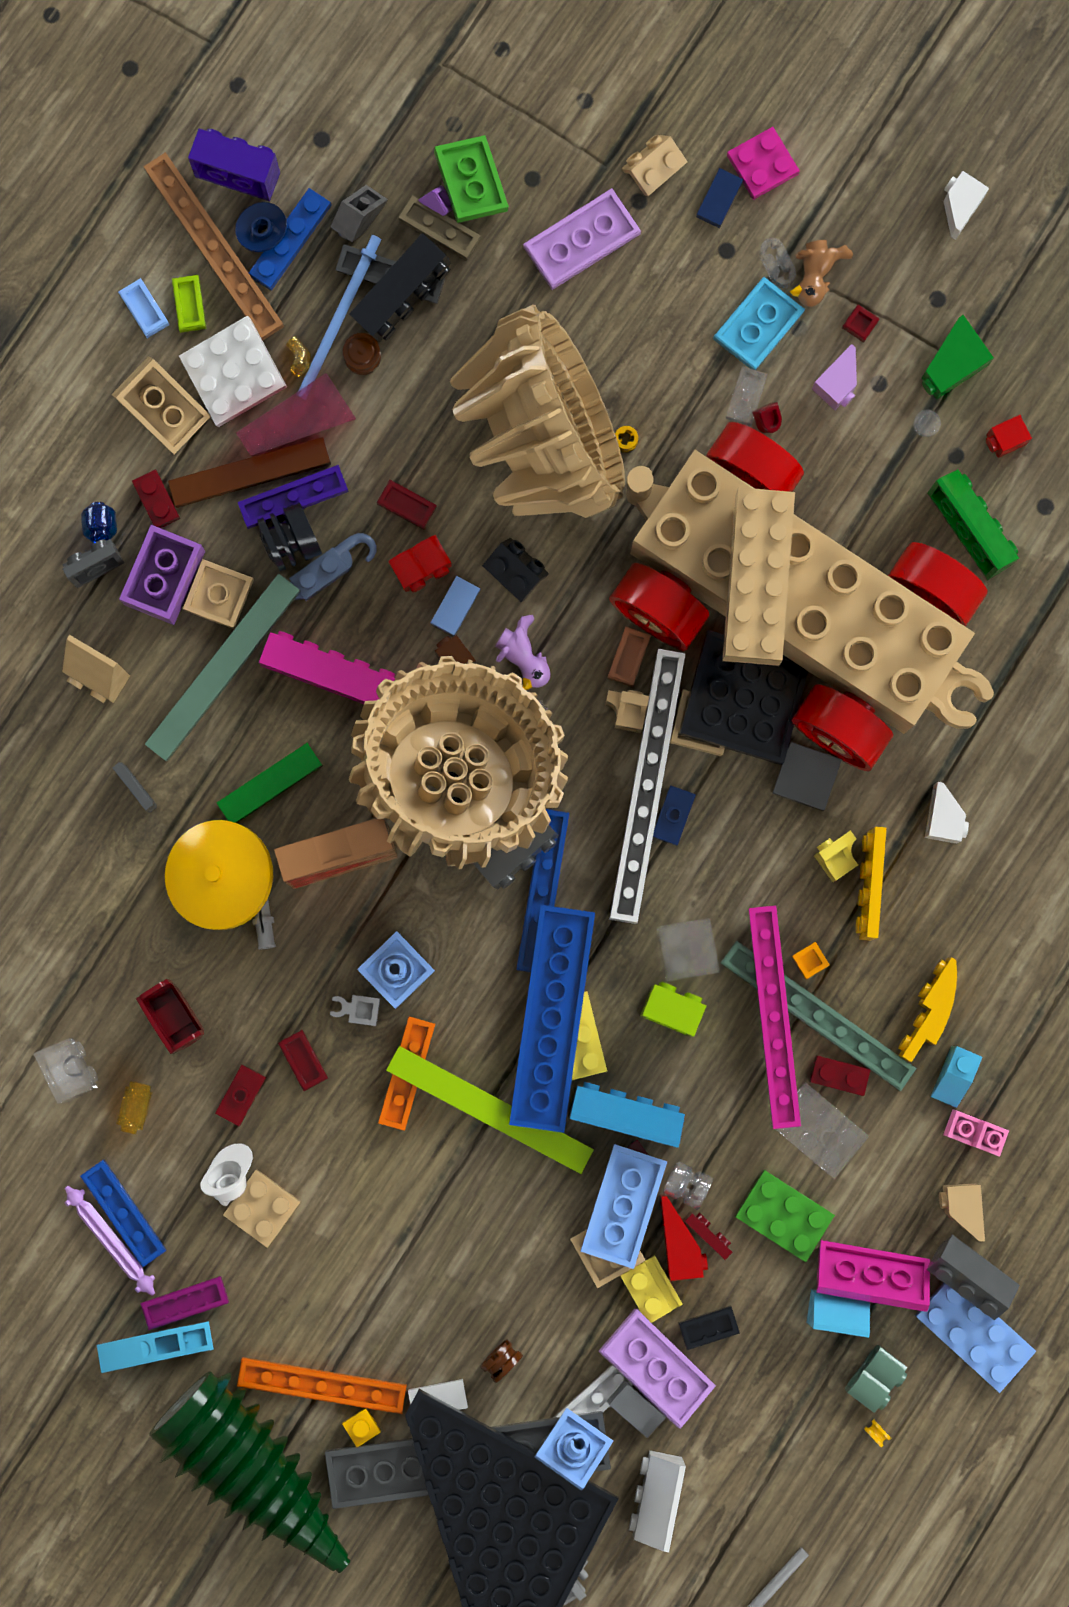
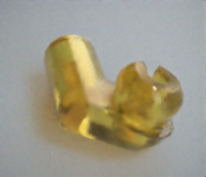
[286,336,311,377]

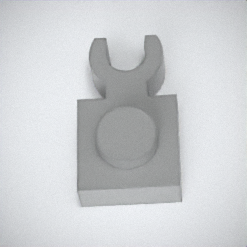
[330,995,380,1026]

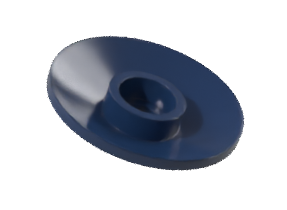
[235,202,287,252]

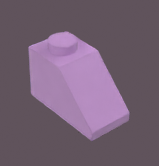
[812,344,857,410]

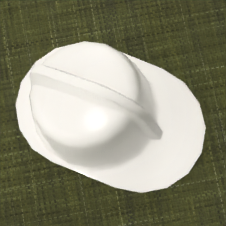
[200,1144,253,1206]

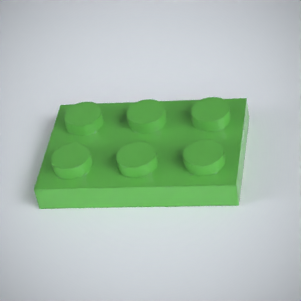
[434,135,509,223]
[734,1170,835,1262]

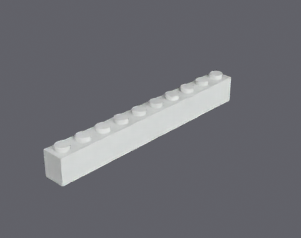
[609,649,685,924]

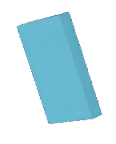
[713,277,805,372]

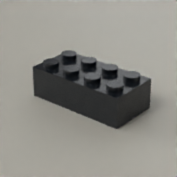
[349,233,451,343]

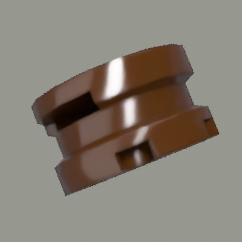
[343,333,381,375]
[480,1339,523,1383]

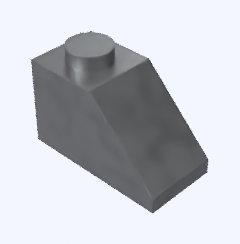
[331,185,388,242]

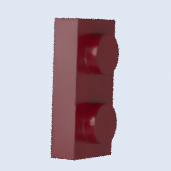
[132,469,181,528]
[810,1055,871,1096]
[683,1211,733,1260]

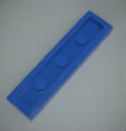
[80,1159,167,1267]

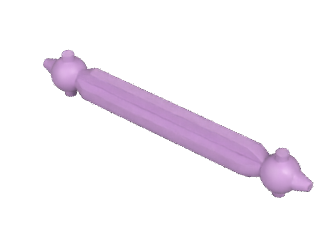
[65,1186,155,1296]

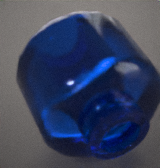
[81,502,117,543]

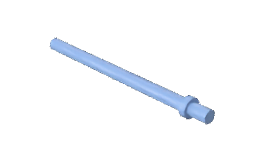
[296,235,381,400]

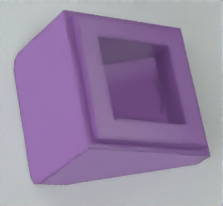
[418,185,453,216]

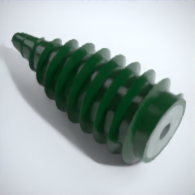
[149,1371,351,1573]

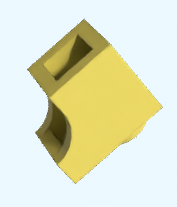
[814,830,858,882]

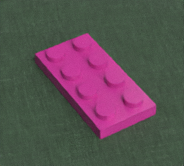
[816,1240,930,1312]

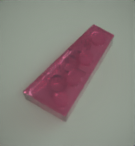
[236,373,356,456]

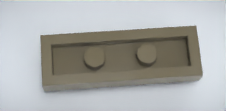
[399,195,481,261]

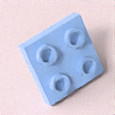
[357,931,435,1009]
[535,1408,613,1490]

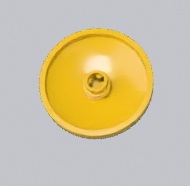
[165,820,273,930]

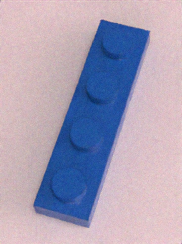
[249,188,332,291]

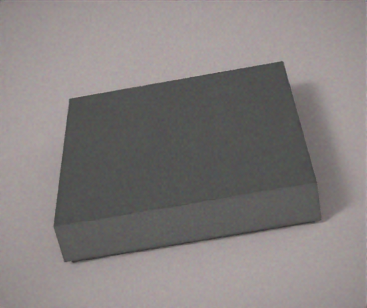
[772,742,842,811]

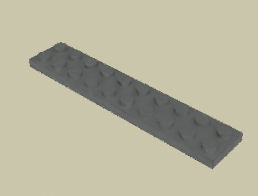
[325,1411,611,1509]

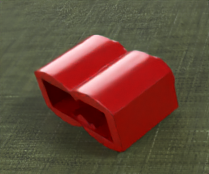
[388,535,452,593]

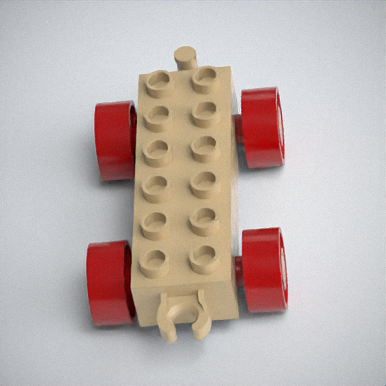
[609,422,994,772]

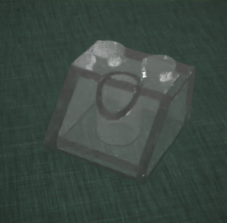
[656,919,720,982]
[33,1038,98,1104]

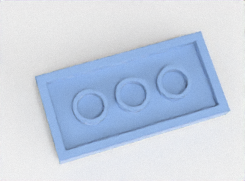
[580,1144,667,1269]
[915,1283,1036,1393]

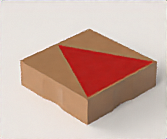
[274,818,398,889]

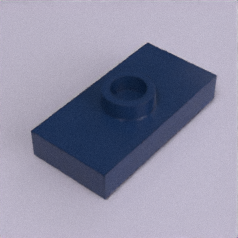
[653,785,696,846]

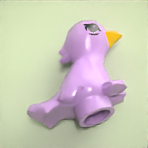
[495,615,550,690]

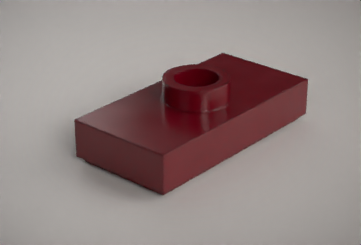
[215,1064,267,1127]

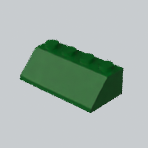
[927,470,1019,581]

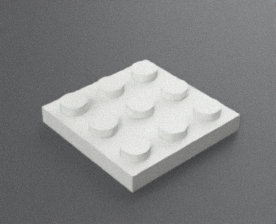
[179,316,287,427]

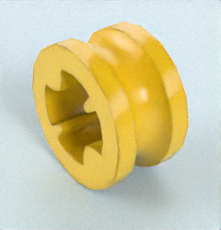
[615,426,638,452]
[864,1419,891,1448]

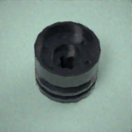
[257,502,322,572]

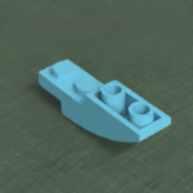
[97,1321,214,1373]

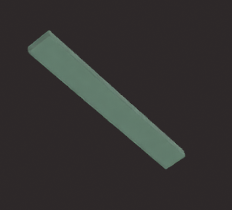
[145,573,301,761]
[721,941,917,1091]

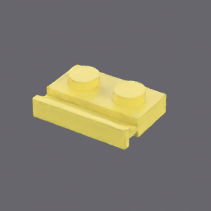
[620,1255,683,1323]

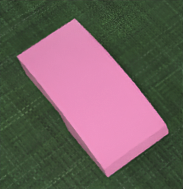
[943,1109,1009,1157]

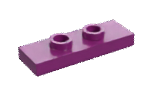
[140,1276,229,1330]

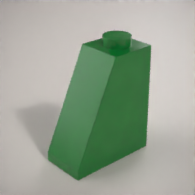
[921,315,994,400]

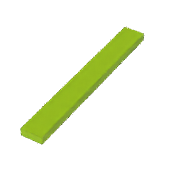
[386,1046,594,1174]

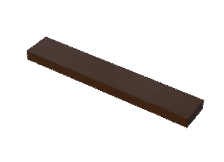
[168,437,331,508]

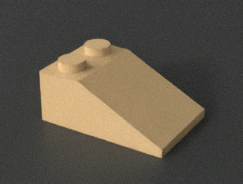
[111,356,211,454]
[62,635,130,703]

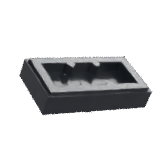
[678,1305,740,1350]

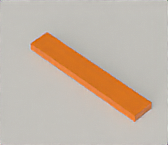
[237,1357,407,1414]

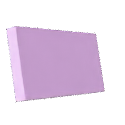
[523,188,641,290]
[598,1309,716,1429]

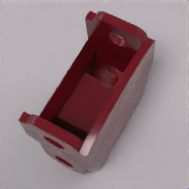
[136,979,204,1054]

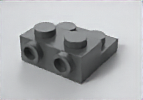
[62,539,125,589]

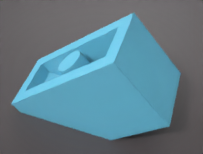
[931,1046,982,1108]

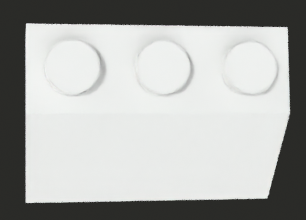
[629,1450,686,1553]

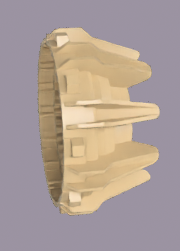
[450,305,625,518]
[349,656,568,869]

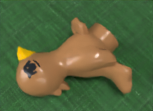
[789,240,853,307]

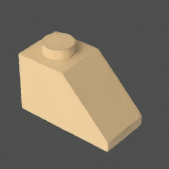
[939,1183,985,1242]

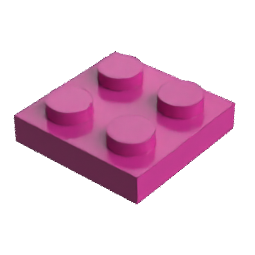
[727,127,800,200]

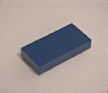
[696,168,743,228]

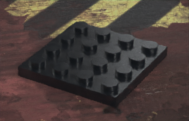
[678,630,808,765]

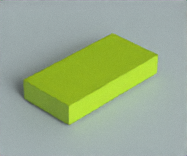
[172,275,207,333]

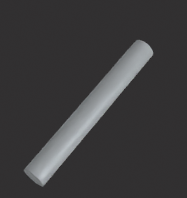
[747,1547,809,1607]

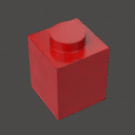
[986,415,1032,458]

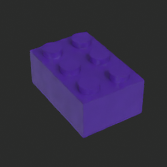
[188,128,280,202]

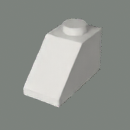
[943,171,989,240]
[925,782,969,844]

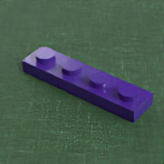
[238,465,349,529]

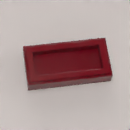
[377,480,437,530]
[278,1030,328,1091]

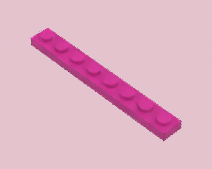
[748,905,801,1129]

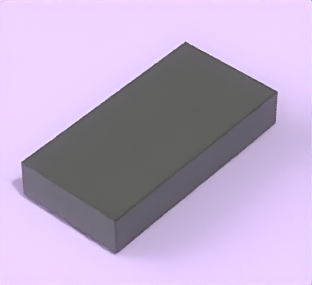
[113,762,157,813]
[607,1380,666,1438]

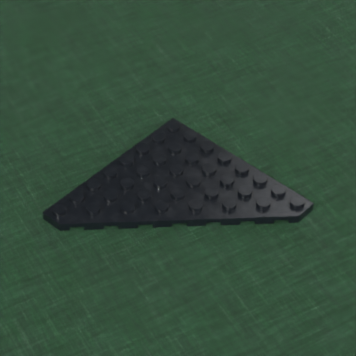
[405,1389,619,1607]

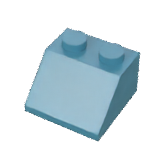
[806,1289,870,1338]

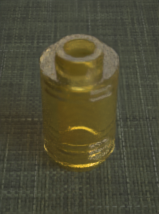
[116,1081,153,1134]

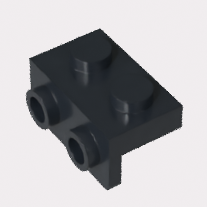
[482,538,549,602]

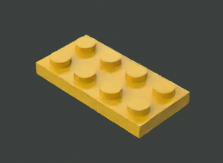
[856,827,886,941]

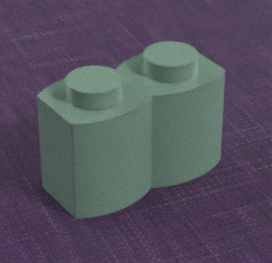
[845,1344,907,1413]

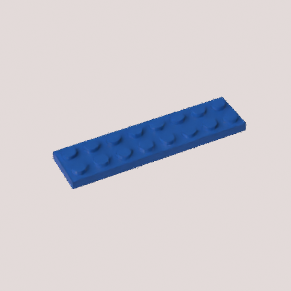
[509,905,595,1133]

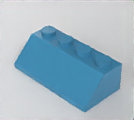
[569,1082,685,1148]

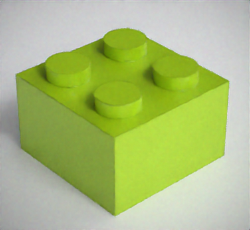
[640,982,707,1037]

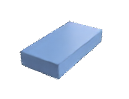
[118,278,170,338]
[431,576,480,636]

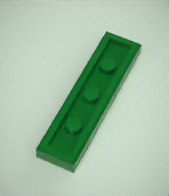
[217,743,323,823]

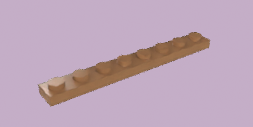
[143,152,284,341]

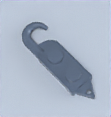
[289,533,376,601]

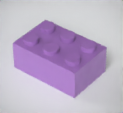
[119,525,205,625]

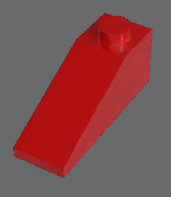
[660,1194,708,1281]

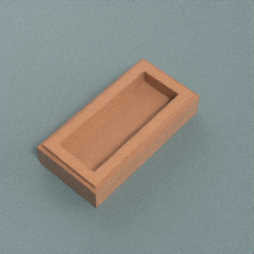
[607,627,651,687]

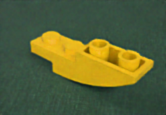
[898,957,957,1062]

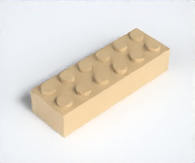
[723,487,795,666]

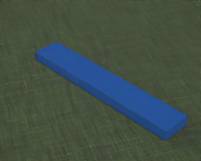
[517,809,569,972]

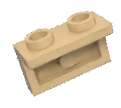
[622,135,687,196]

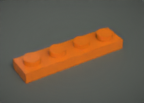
[378,1017,435,1131]

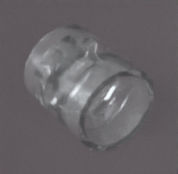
[663,1161,713,1210]

